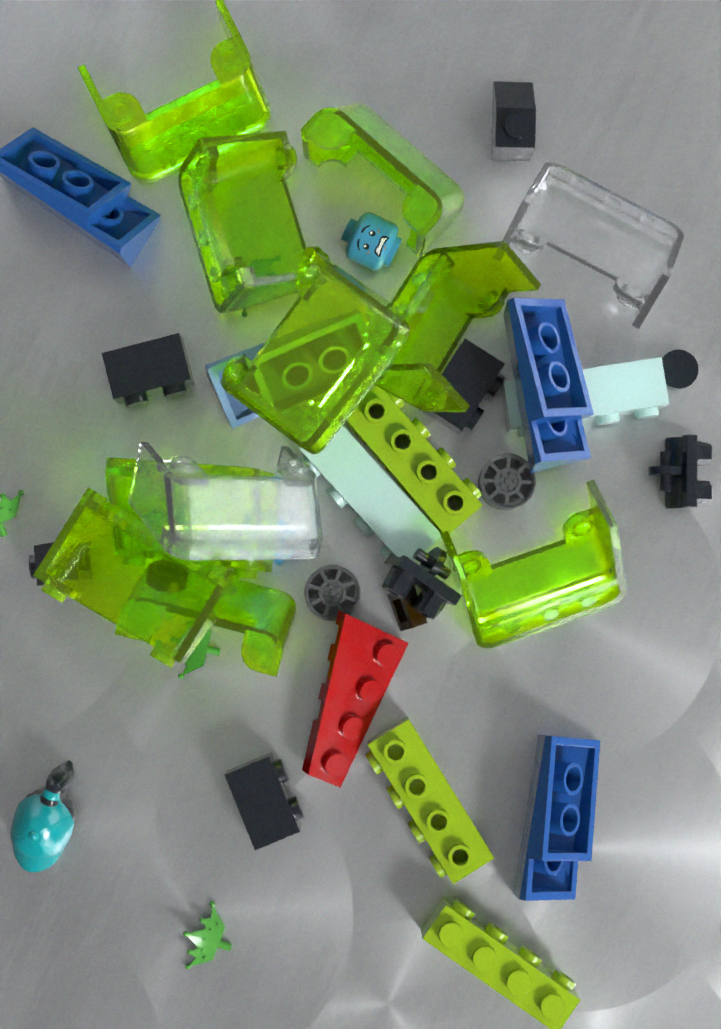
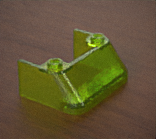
[77,0,272,184]
[354,241,541,412]
[440,480,626,648]

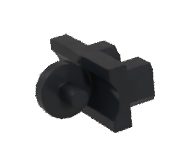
[648,435,712,509]
[382,547,462,620]

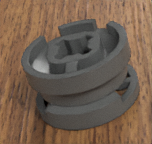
[478,453,536,511]
[304,565,360,621]

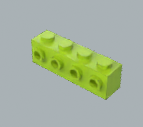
[342,384,483,538]
[365,716,495,884]
[421,896,581,1029]

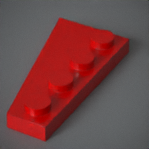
[302,610,408,788]

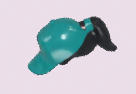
[10,760,75,872]

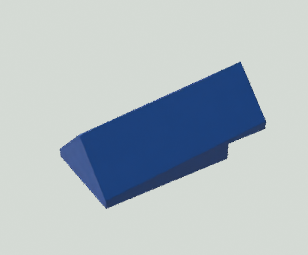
[0,127,161,268]
[503,298,594,473]
[513,735,600,901]

